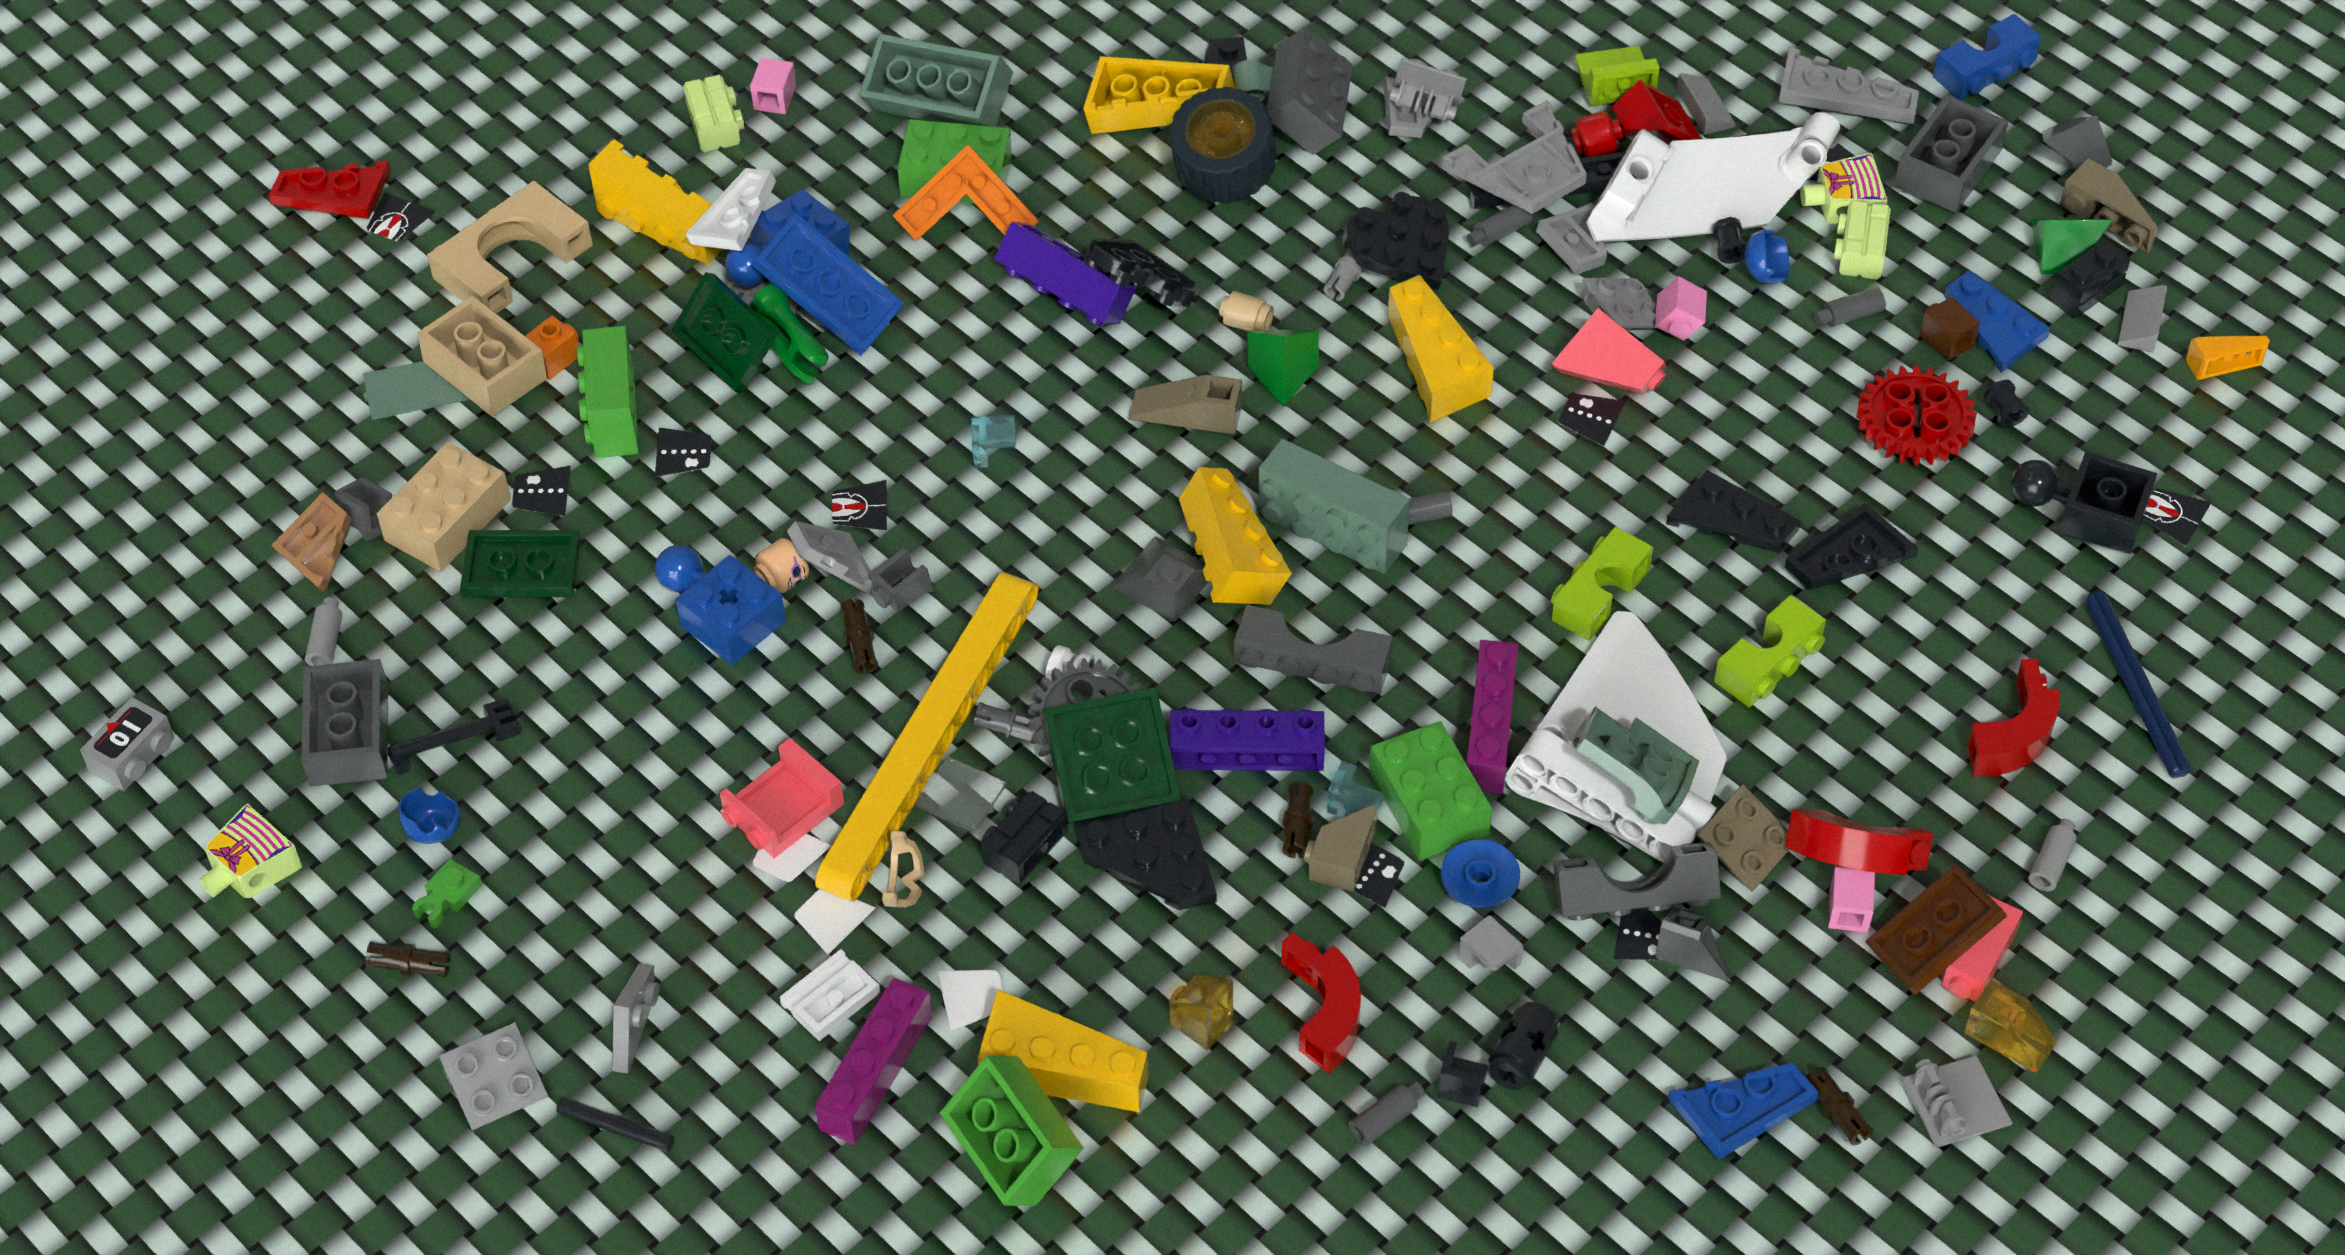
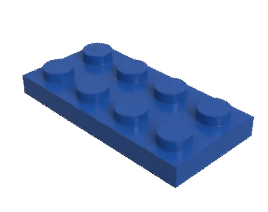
[752,213,905,356]

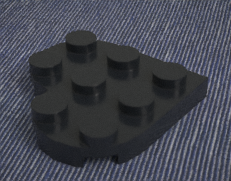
[1342,192,1449,291]
[1083,238,1199,307]

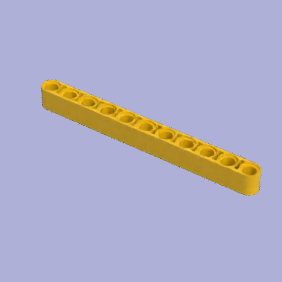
[815,572,1039,902]

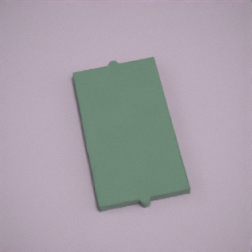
[363,361,470,420]

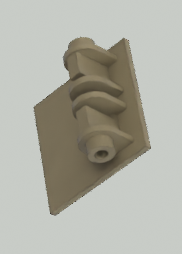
[1697,784,1790,892]

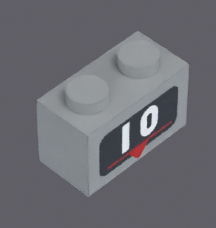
[80,697,175,791]

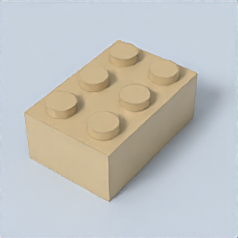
[417,295,547,417]
[377,442,511,572]

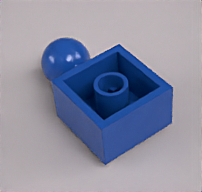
[725,189,850,288]
[655,545,786,666]

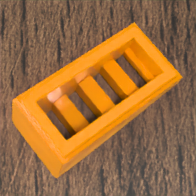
[2186,336,2270,380]

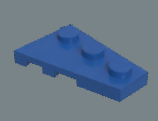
[1668,1063,1819,1160]

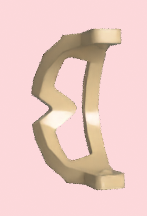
[882,831,924,908]

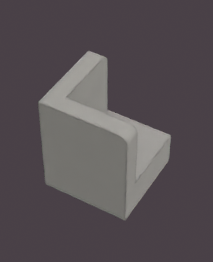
[1459,915,1523,971]

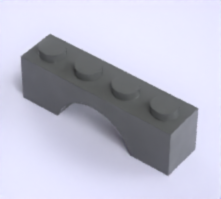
[1234,604,1393,694]
[1553,842,1721,921]

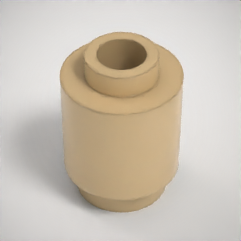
[1219,291,1274,331]

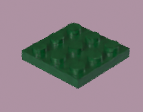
[1042,687,1181,824]

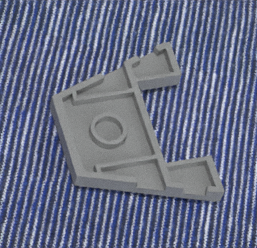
[1442,100,1587,214]

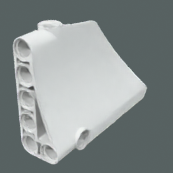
[1505,611,1727,863]

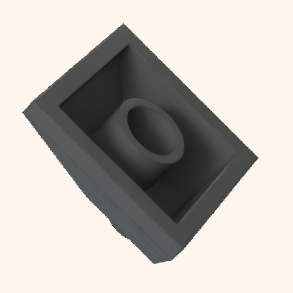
[1113,537,1209,622]

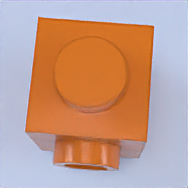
[525,316,579,380]

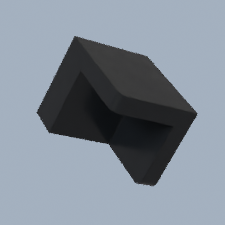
[1438,1040,1488,1108]

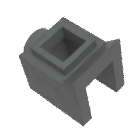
[334,477,392,542]
[870,547,934,613]

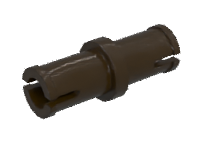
[840,599,878,674]
[1282,782,1313,858]
[365,941,451,978]
[1806,1067,1873,1145]

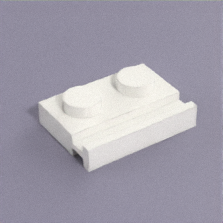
[780,949,880,1041]

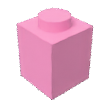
[750,58,796,114]
[1655,276,1707,341]
[1828,867,1875,933]

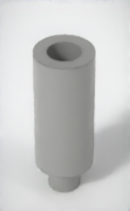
[305,597,342,666]
[2028,819,2077,891]

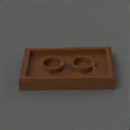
[1865,864,2007,995]

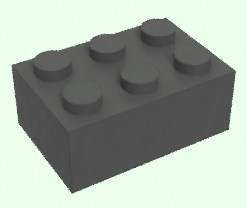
[1267,27,1353,155]
[1894,95,2009,213]
[301,659,388,786]

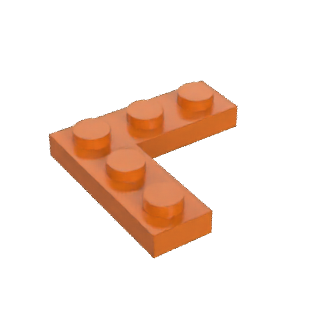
[892,144,1040,241]

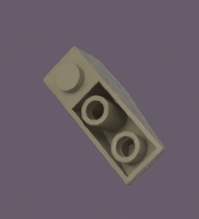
[2060,158,2158,254]
[1129,375,1242,435]

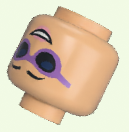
[753,538,809,593]

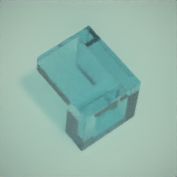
[971,415,1016,468]
[1327,761,1384,818]

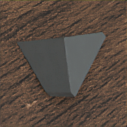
[2042,116,2112,170]
[1655,906,1732,983]

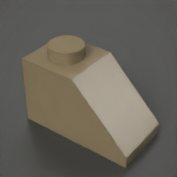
[1304,806,1378,892]

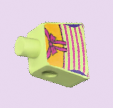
[1800,153,1887,224]
[199,803,302,898]

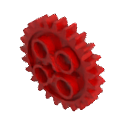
[1856,365,1977,466]

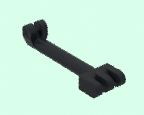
[388,699,522,775]

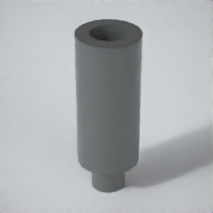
[1467,204,1533,247]
[1814,287,1886,327]
[1408,491,1452,525]
[1348,1082,1425,1146]

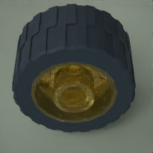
[1169,87,1277,203]

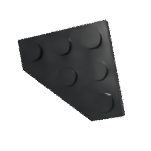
[1075,799,1217,911]

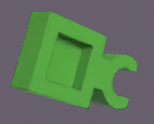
[412,859,482,929]

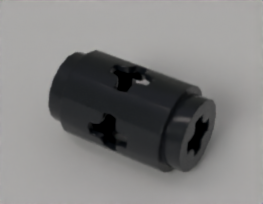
[1488,1002,1558,1090]

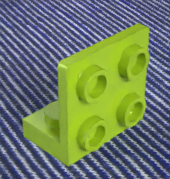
[1575,46,1660,106]

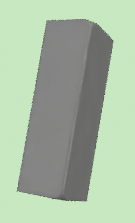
[1677,73,1735,135]
[2118,285,2167,353]

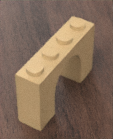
[427,181,593,314]

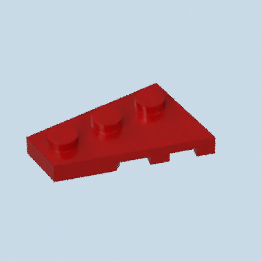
[269,161,391,219]

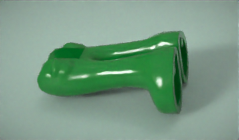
[753,284,829,384]

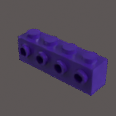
[995,221,1137,326]
[1170,708,1325,771]

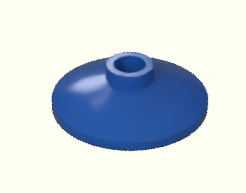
[1441,839,1520,908]

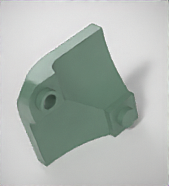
[1572,706,1699,824]

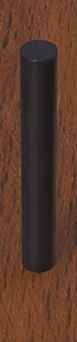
[556,1097,674,1152]

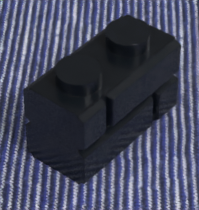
[2050,240,2130,318]
[981,791,1068,885]

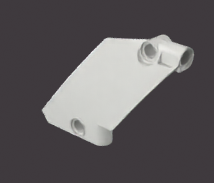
[1586,112,1840,242]

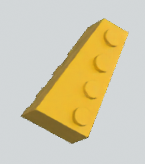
[1083,56,1235,134]
[588,139,723,265]
[1388,275,1494,423]
[1179,467,1292,605]
[978,989,1148,1112]

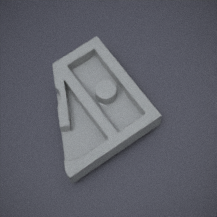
[1384,77,1435,138]
[1536,203,1607,274]
[787,521,874,593]
[612,963,659,1074]

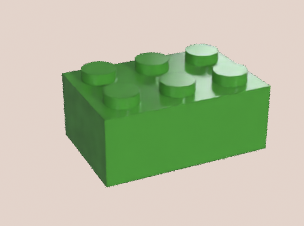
[898,119,1012,203]
[577,326,639,458]
[1369,721,1492,861]
[940,1055,1084,1206]

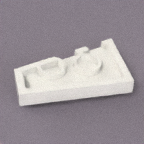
[686,168,776,251]

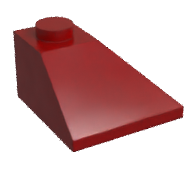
[1611,80,1702,145]

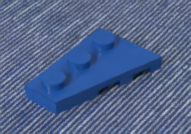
[1944,270,2050,373]

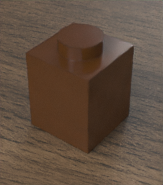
[1920,297,1980,361]

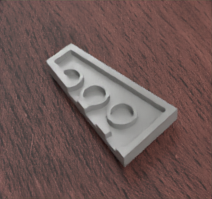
[1779,47,1919,124]

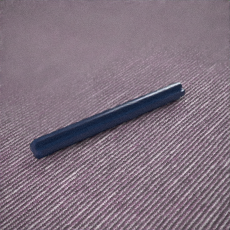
[2086,591,2191,779]

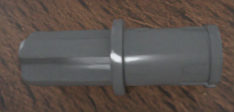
[973,702,1043,745]

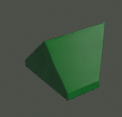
[2032,218,2113,274]
[1247,330,1319,407]

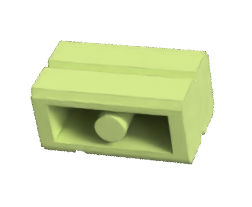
[683,75,744,152]
[1834,201,1891,280]

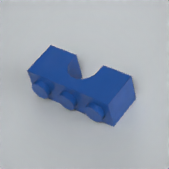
[1933,13,2041,100]

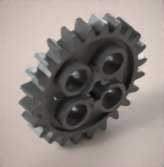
[1027,658,1141,768]

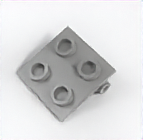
[1389,58,1467,121]
[1583,278,1658,333]
[439,1022,548,1131]
[1901,1055,2012,1148]

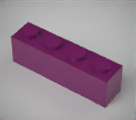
[1467,640,1518,794]
[815,977,932,1145]

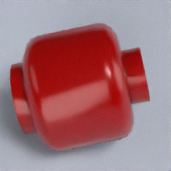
[1571,111,1623,158]

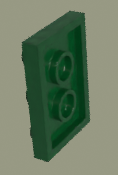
[671,272,779,392]
[460,530,581,597]

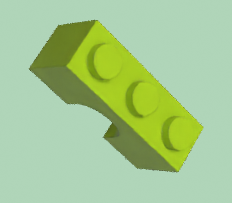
[1551,526,1653,641]
[1714,595,1826,708]

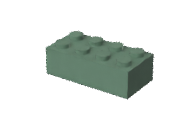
[859,34,1014,127]
[1258,439,1410,575]

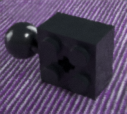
[2011,451,2158,554]

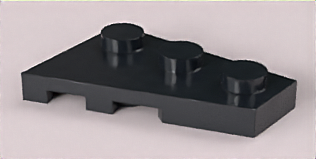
[1666,470,1801,553]
[1784,503,1918,590]

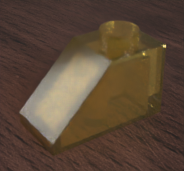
[1169,976,1233,1050]
[1964,979,2057,1074]

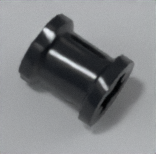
[1711,217,1747,264]
[1984,379,2029,428]

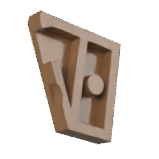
[271,492,352,592]

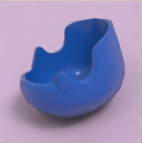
[1744,230,1790,283]
[397,788,462,844]

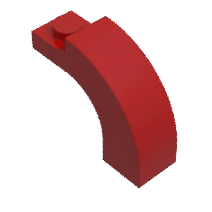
[1967,658,2060,777]
[1785,809,1934,875]
[1281,932,1361,1074]

